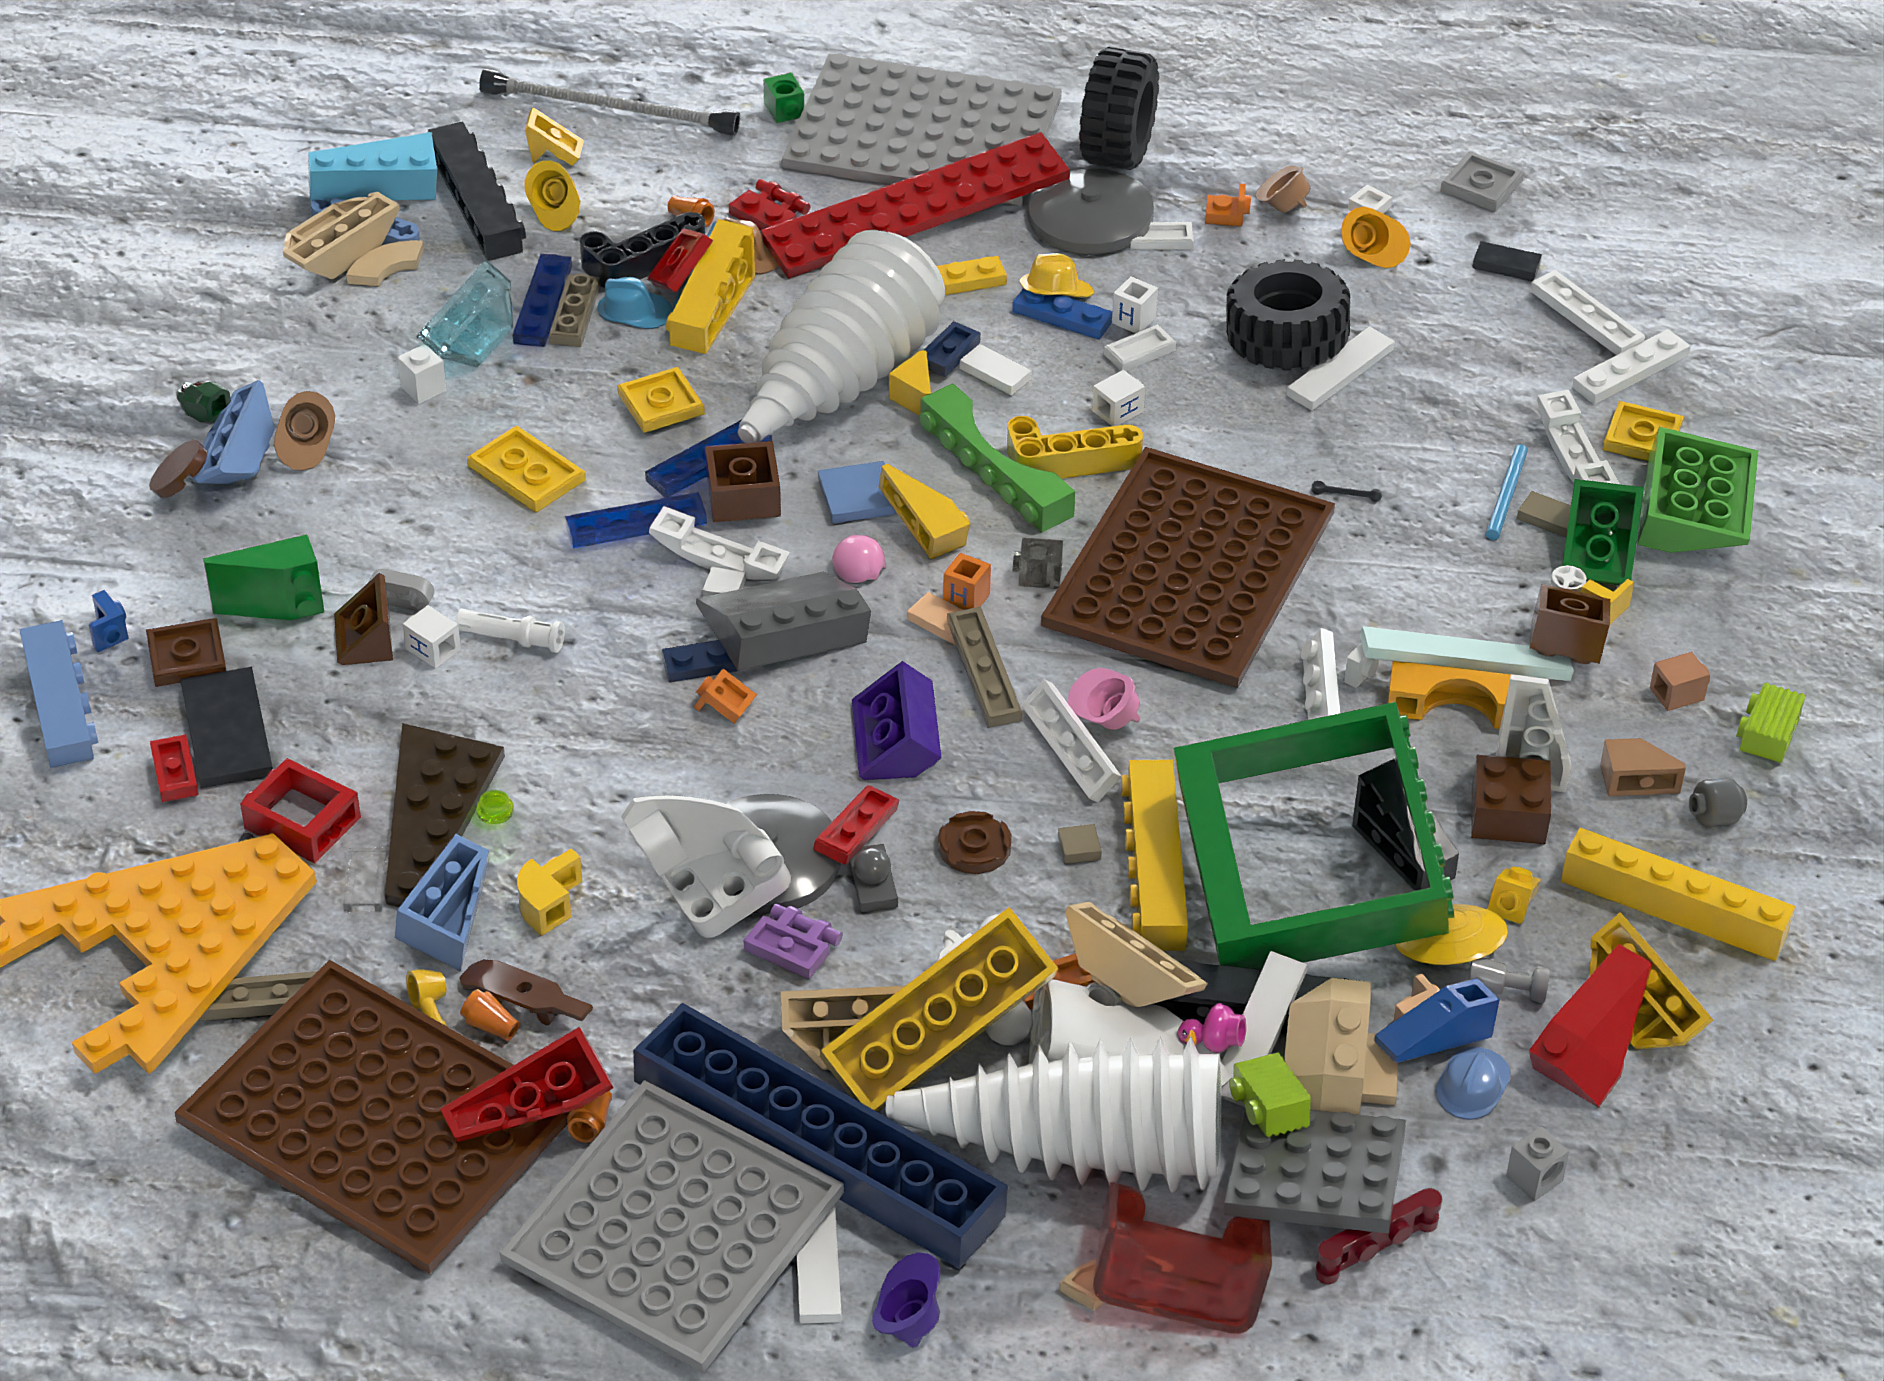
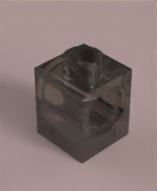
[1013,537,1064,589]

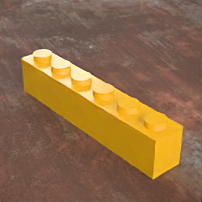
[1121,759,1188,951]
[1561,828,1795,961]

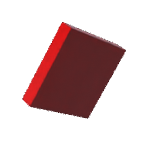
[647,229,713,293]

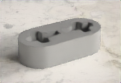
[368,569,435,611]

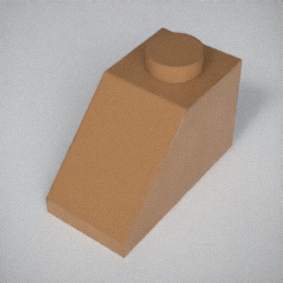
[1600,738,1686,796]

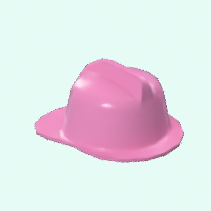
[1068,668,1140,730]

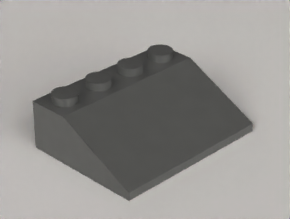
[696,571,871,671]

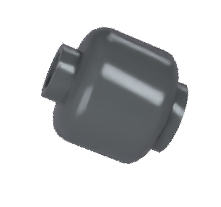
[1689,778,1747,827]

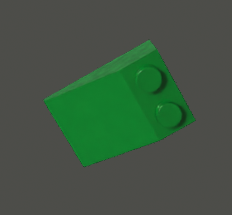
[1562,479,1644,585]
[203,534,325,621]

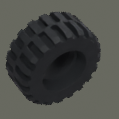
[1079,47,1159,170]
[1226,259,1350,370]

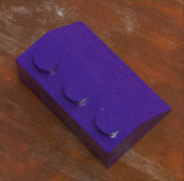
[852,661,942,780]

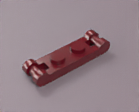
[1315,1188,1442,1284]

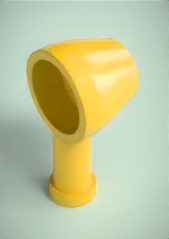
[406,969,447,1026]

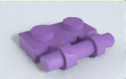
[744,904,843,980]

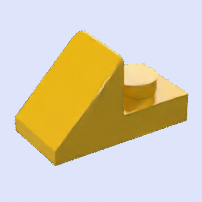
[525,107,584,166]

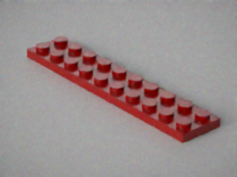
[761,132,1070,279]

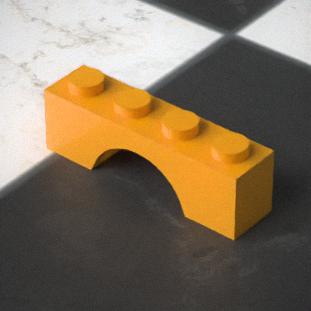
[1387,661,1529,729]

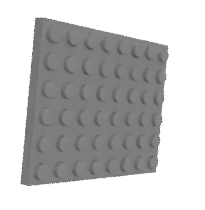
[782,53,1062,206]

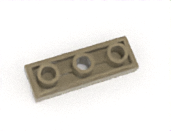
[549,274,600,347]

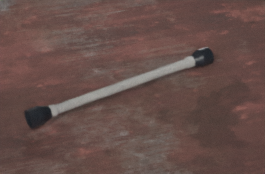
[479,68,740,136]

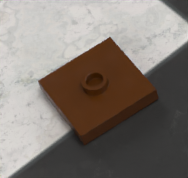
[146,618,226,687]

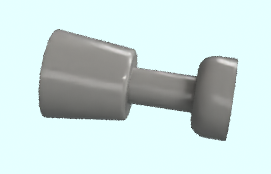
[1468,958,1550,1003]

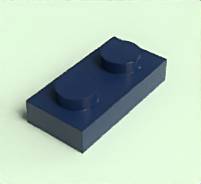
[923,321,981,377]
[662,640,737,683]

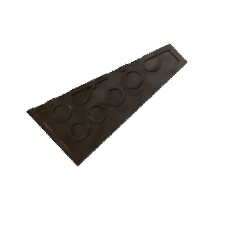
[385,723,505,907]

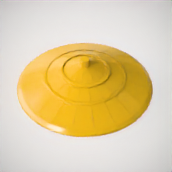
[1394,904,1508,965]

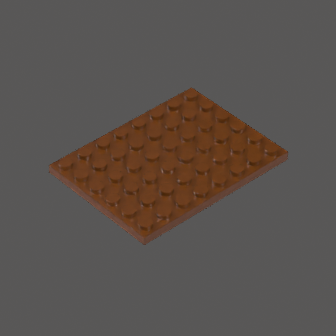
[1041,447,1335,688]
[174,960,571,1275]

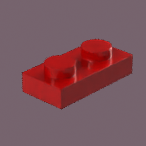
[150,734,199,802]

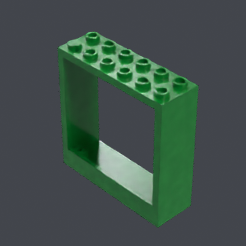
[1173,702,1454,970]

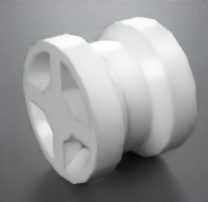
[1551,565,1587,592]

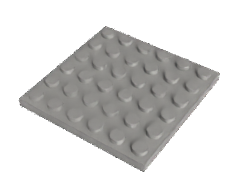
[500,1080,844,1373]

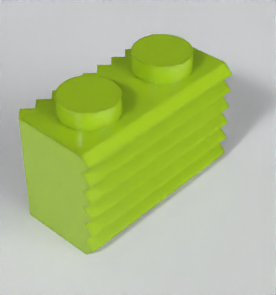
[1736,682,1806,763]
[1229,1052,1311,1138]

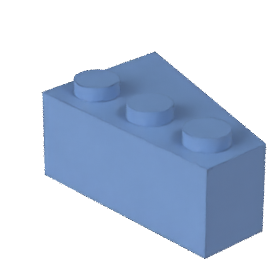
[394,834,489,971]

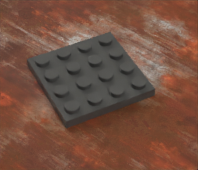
[1224,1108,1406,1233]

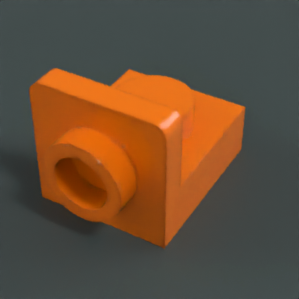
[1205,183,1251,226]
[694,669,757,724]

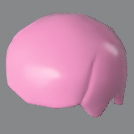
[832,535,886,583]

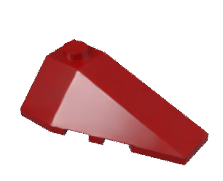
[1529,944,1652,1108]
[440,1027,614,1142]

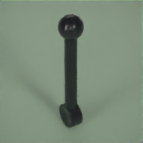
[1312,481,1382,502]

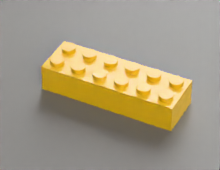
[820,906,1058,1112]

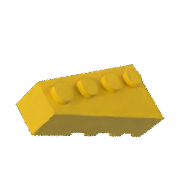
[666,219,755,354]

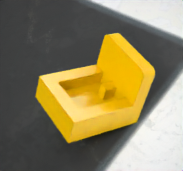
[1487,866,1541,924]

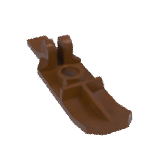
[460,959,593,1026]

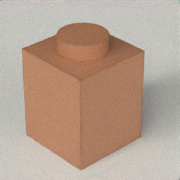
[1649,651,1710,711]

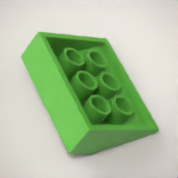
[1637,427,1759,553]

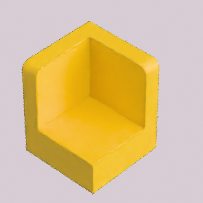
[1581,579,1634,624]

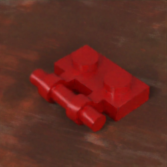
[729,179,811,231]

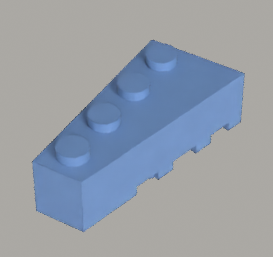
[19,620,99,768]

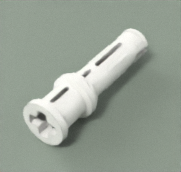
[456,608,565,653]

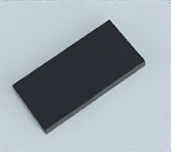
[180,666,273,789]

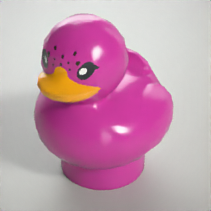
[1178,1003,1247,1053]

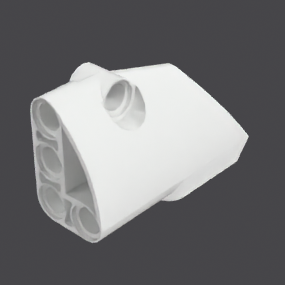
[621,796,791,938]
[1028,979,1232,1087]

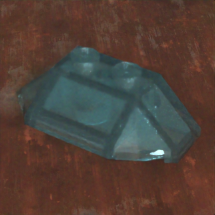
[416,259,513,368]

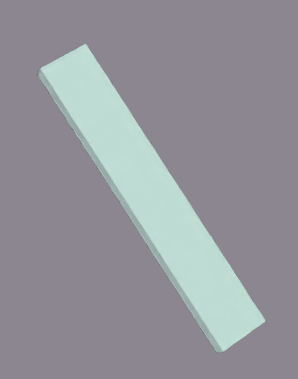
[1360,626,1574,681]

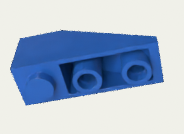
[1374,978,1500,1063]

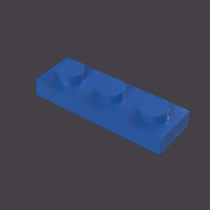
[1012,288,1113,340]

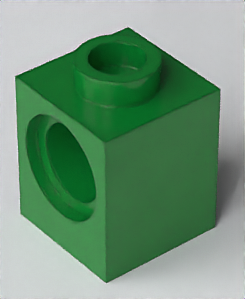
[763,72,804,123]

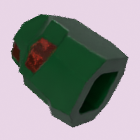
[176,381,231,423]

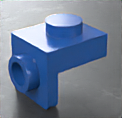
[89,589,129,652]

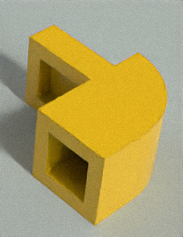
[517,849,582,936]

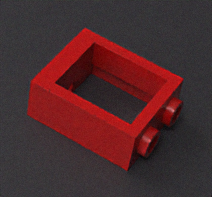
[240,758,361,864]

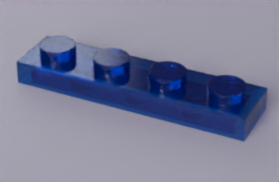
[512,254,572,347]
[645,419,772,499]
[565,492,707,549]

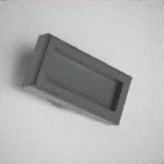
[849,844,898,912]

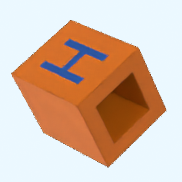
[943,553,991,610]

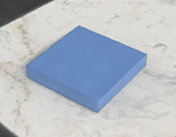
[818,461,897,524]

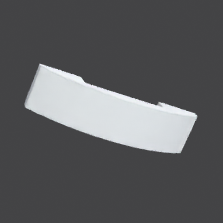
[1537,390,1620,484]
[649,506,790,580]

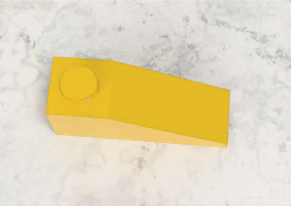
[878,464,970,560]

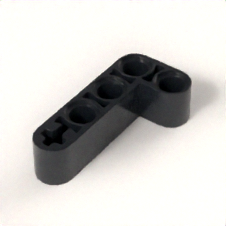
[580,212,705,289]

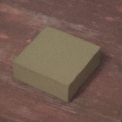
[1058,824,1102,864]

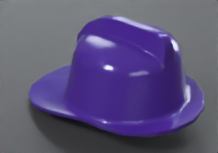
[872,1252,940,1348]

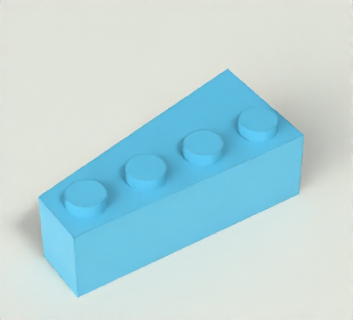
[308,132,437,201]

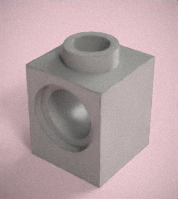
[1506,1126,1569,1201]

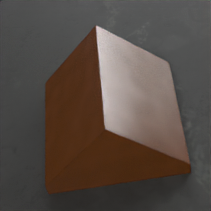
[334,573,393,665]

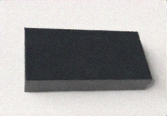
[1472,241,1542,281]

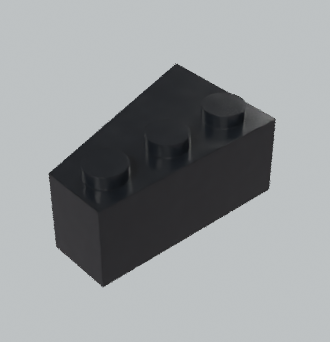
[1352,758,1459,891]

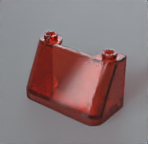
[1093,1182,1272,1334]

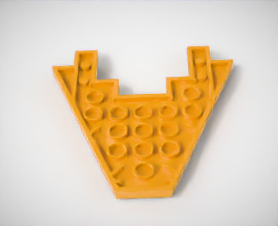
[0,834,317,1074]

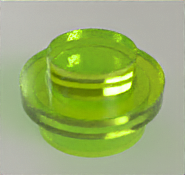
[476,790,514,824]

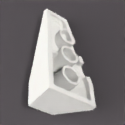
[1496,674,1571,792]

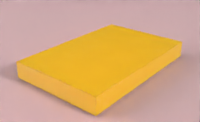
[467,425,586,513]

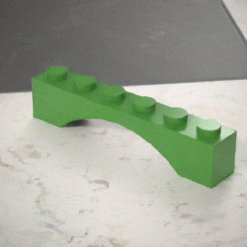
[919,383,1076,533]

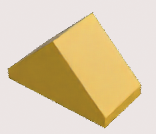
[889,350,931,415]

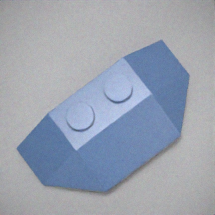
[188,380,275,484]

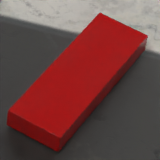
[813,785,899,865]

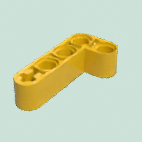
[1007,416,1143,479]

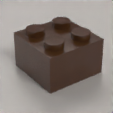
[705,441,781,522]
[1529,584,1610,664]
[1471,754,1551,844]

